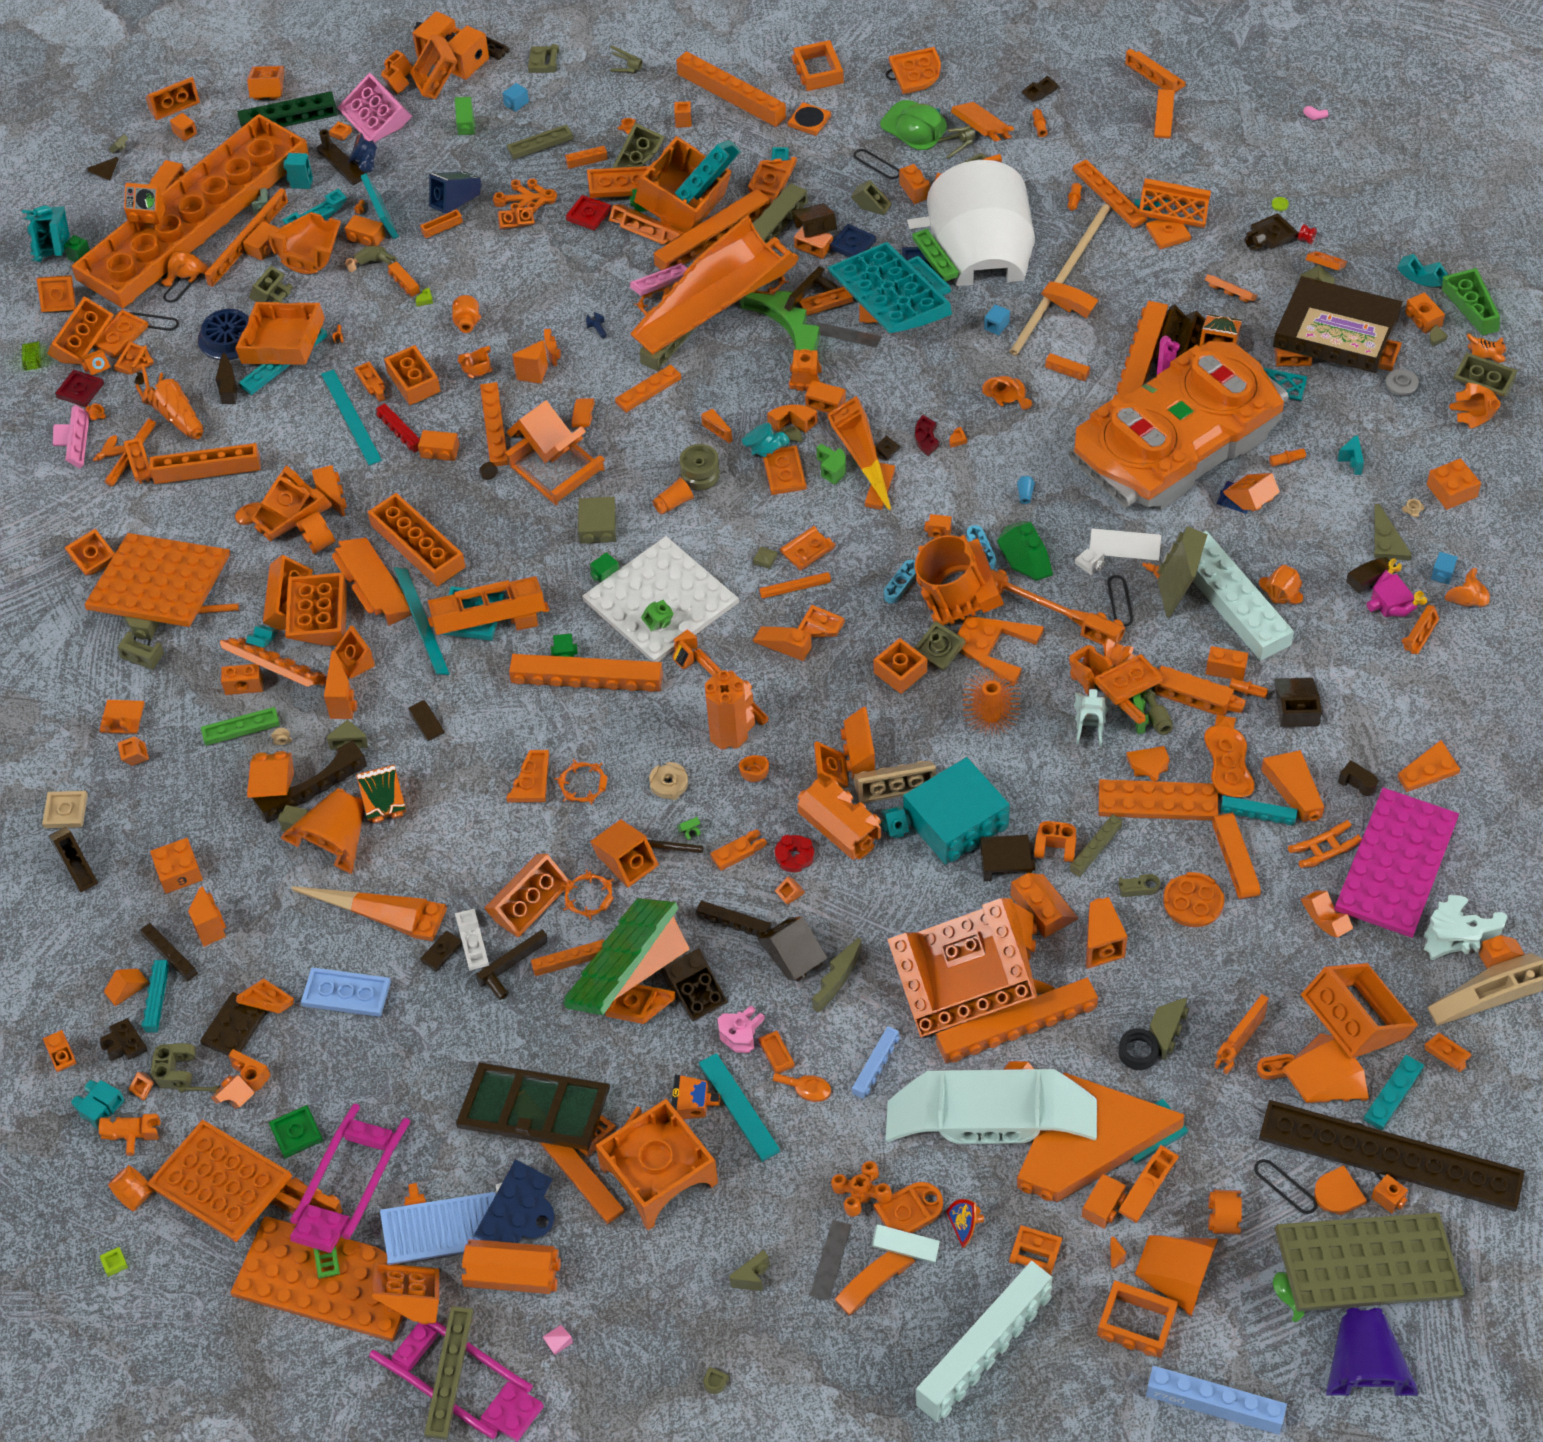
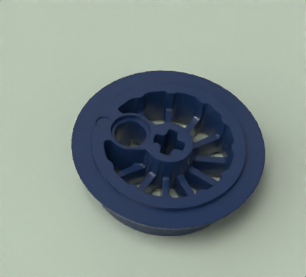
[198,308,249,360]

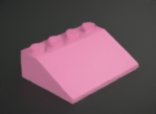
[337,73,412,142]

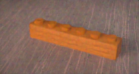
[531,939,604,977]

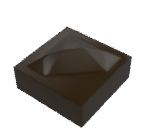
[875,435,900,461]

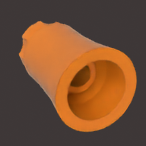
[652,478,694,515]

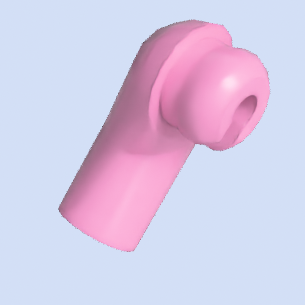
[1303,106,1328,120]

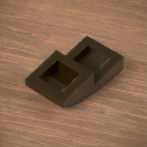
[1022,76,1058,102]

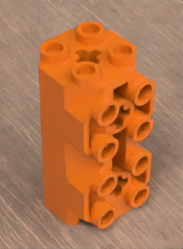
[705,670,755,749]
[797,779,881,860]

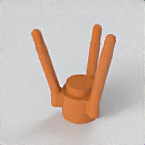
[135,365,163,405]

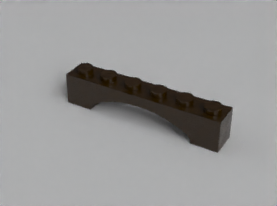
[252,740,367,824]

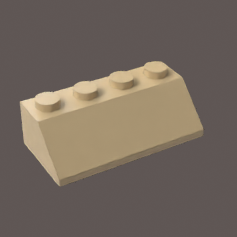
[854,760,936,803]

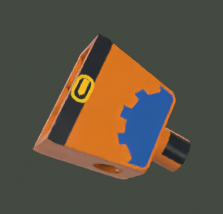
[671,1075,720,1119]

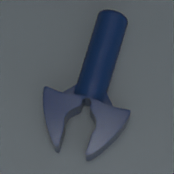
[586,312,607,338]

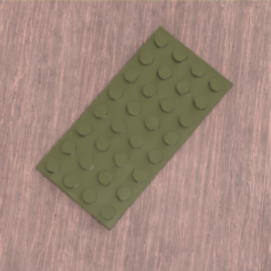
[1275,1213,1464,1311]

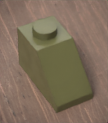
[851,180,892,215]
[123,616,159,640]

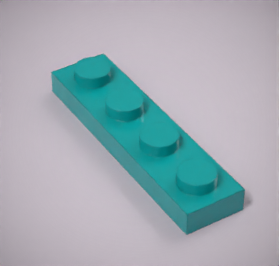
[1363,1055,1424,1131]

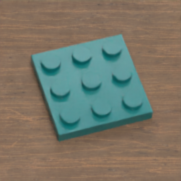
[442,586,505,641]

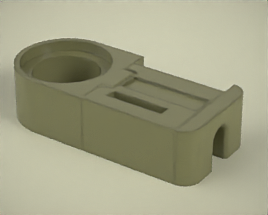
[1118,874,1160,897]

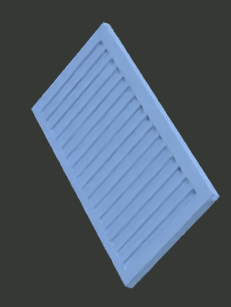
[380,1192,496,1265]

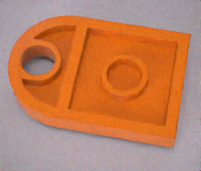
[873,1182,943,1233]

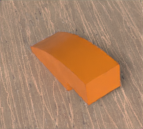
[1154,89,1175,139]
[1041,281,1098,318]

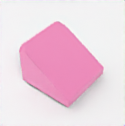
[53,424,70,446]

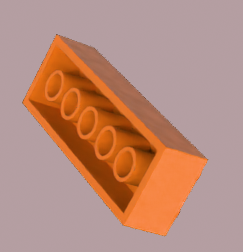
[368,493,466,587]

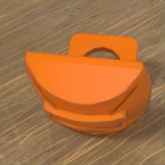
[108,1165,154,1212]

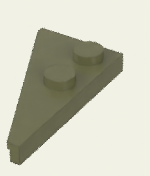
[1374,504,1411,560]

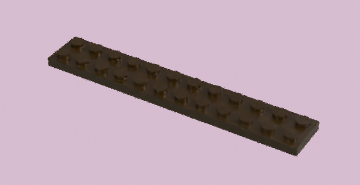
[1259,1100,1525,1212]

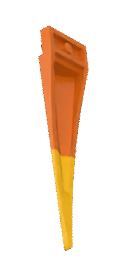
[827,396,891,510]

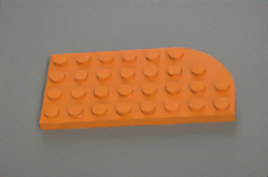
[230,1216,403,1342]

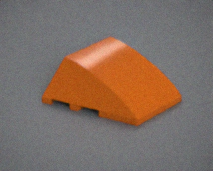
[1282,1033,1369,1103]
[1135,1235,1218,1316]

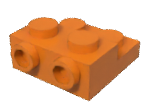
[260,476,310,521]

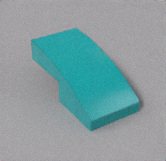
[246,625,278,648]

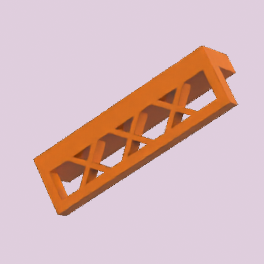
[1125,48,1186,94]

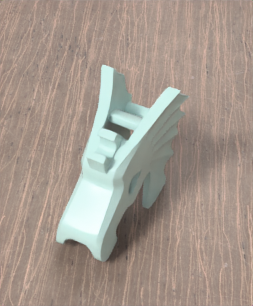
[1073,689,1110,747]
[1424,895,1507,960]

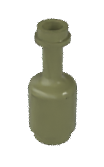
[1142,689,1173,735]

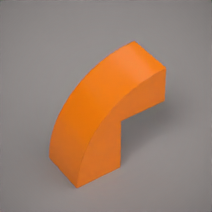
[767,405,818,433]
[1301,890,1353,938]

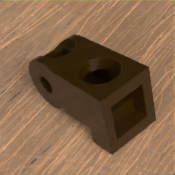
[1338,760,1378,796]

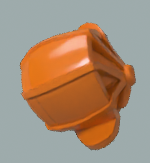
[1258,565,1303,604]

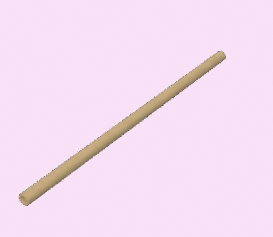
[1010,204,1110,356]

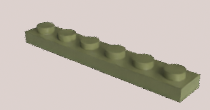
[424,1306,474,1440]

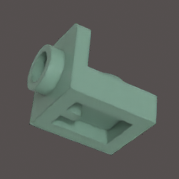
[252,188,270,216]

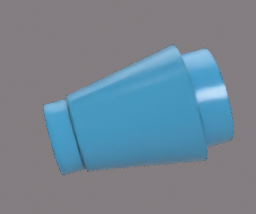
[1017,476,1035,504]

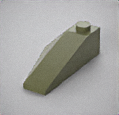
[612,123,665,168]

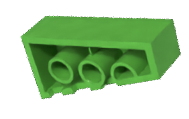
[1442,268,1500,335]

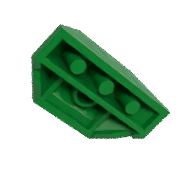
[997,521,1053,581]

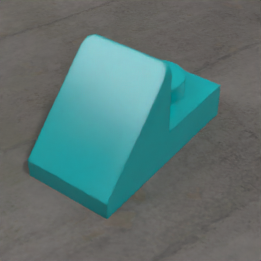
[1337,435,1364,475]

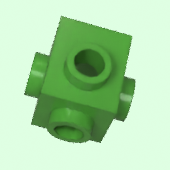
[641,600,674,632]

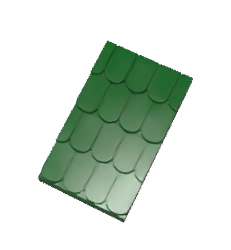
[563,898,690,1016]

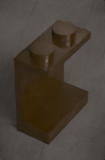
[792,203,837,238]
[980,835,1035,882]

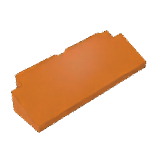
[332,537,412,626]

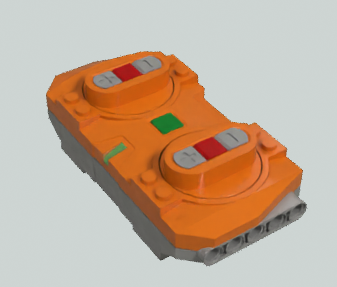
[1068,341,1289,511]

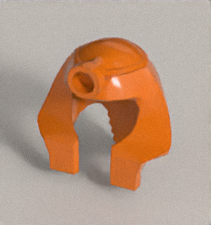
[1449,383,1501,429]

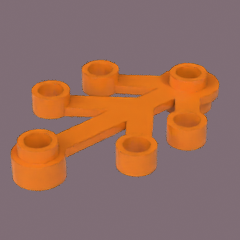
[493,178,557,213]

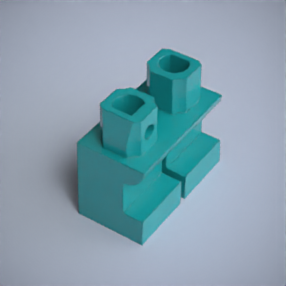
[71,1080,125,1130]

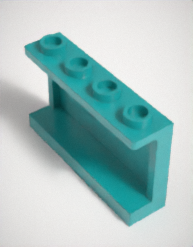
[675,140,742,204]

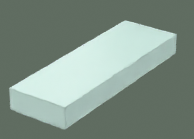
[871,1224,940,1263]

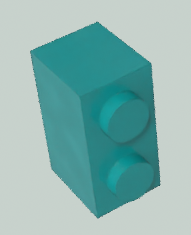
[284,153,313,189]

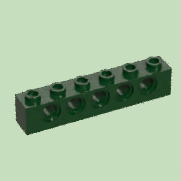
[237,91,338,128]

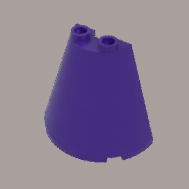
[1326,1308,1418,1396]

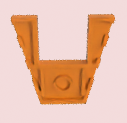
[957,616,1044,687]

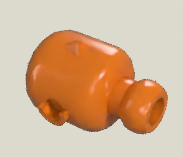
[452,295,481,333]

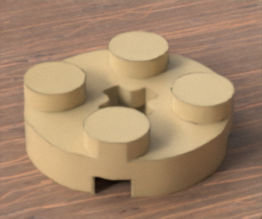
[649,762,688,800]

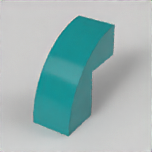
[1397,254,1448,287]

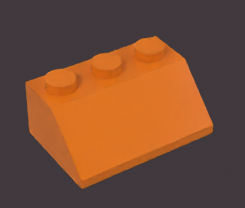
[145,77,200,121]
[840,707,875,779]
[1010,873,1078,938]

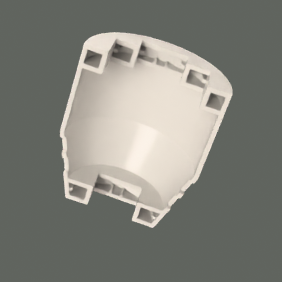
[927,160,1035,286]

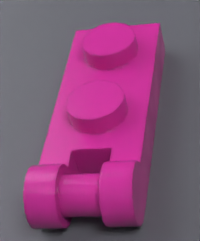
[1157,336,1180,375]

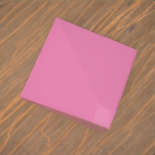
[543,1325,573,1355]

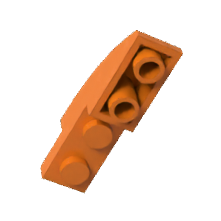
[1118,1145,1179,1223]

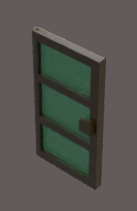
[456,1062,610,1151]

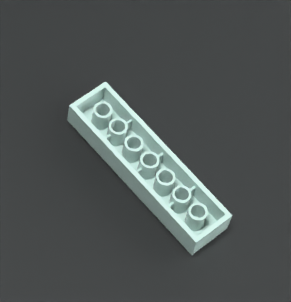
[1193,531,1294,661]
[916,1261,1053,1422]

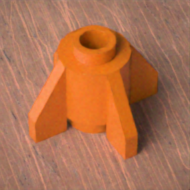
[1103,638,1135,667]

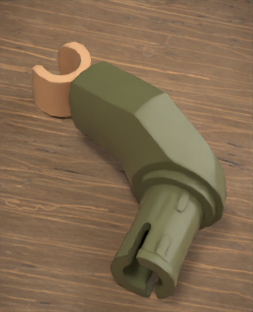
[345,246,397,272]

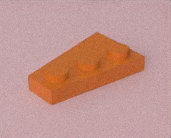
[1397,740,1460,792]
[506,750,549,802]

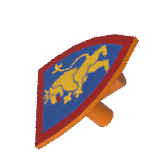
[946,1199,984,1249]

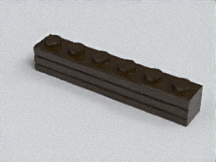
[696,900,771,937]
[140,922,197,982]

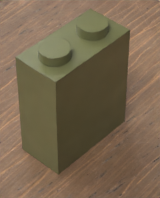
[578,497,616,544]

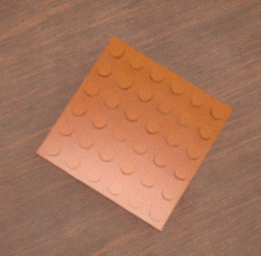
[84,533,230,627]

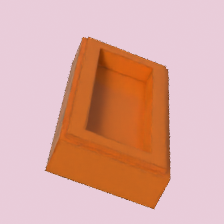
[758,1031,795,1074]

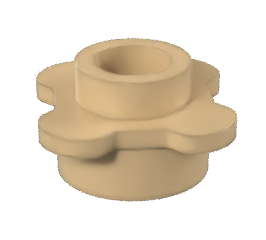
[1402,499,1424,518]
[271,728,292,745]

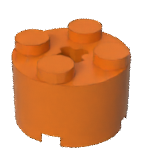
[295,511,336,554]
[1208,1189,1242,1235]

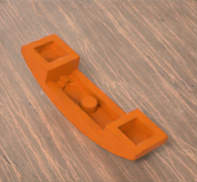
[835,1251,915,1316]

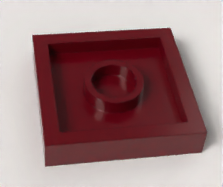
[55,369,104,408]

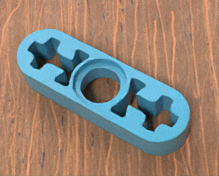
[967,525,996,570]
[884,560,917,604]

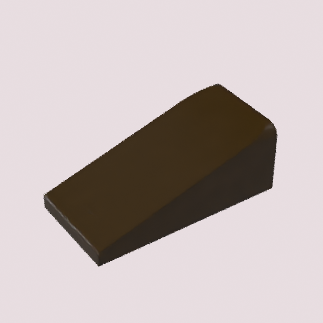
[408,700,445,741]

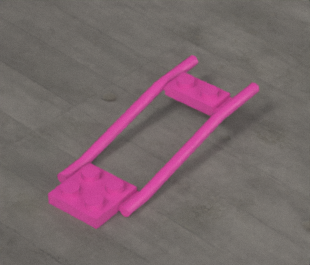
[290,1103,410,1253]
[369,1321,544,1442]

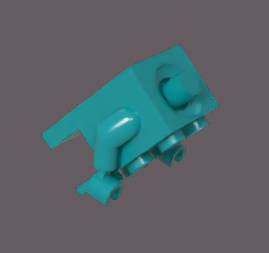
[22,205,70,262]

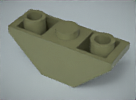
[1149,998,1189,1060]

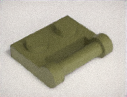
[528,44,559,73]

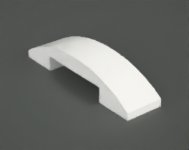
[455,909,489,971]

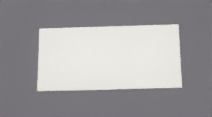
[1089,529,1161,561]

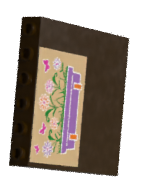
[1273,276,1403,373]

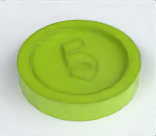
[1271,197,1289,211]

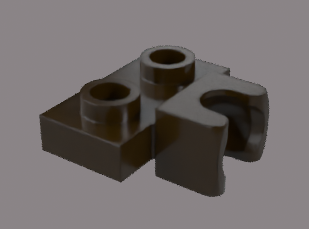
[100,1018,147,1061]

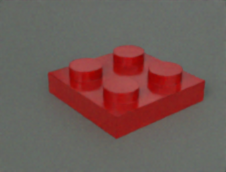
[566,195,611,231]

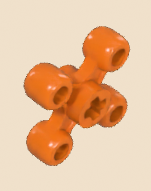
[831,1161,892,1217]

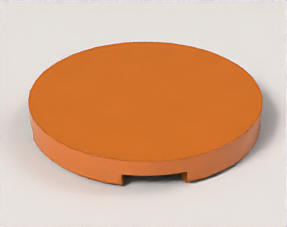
[1163,872,1224,927]

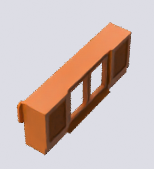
[427,576,549,635]

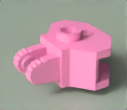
[718,1006,765,1053]

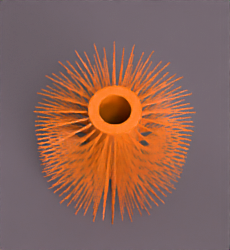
[963,668,1021,736]

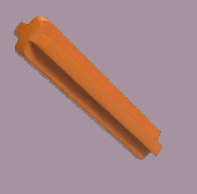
[759,572,831,598]

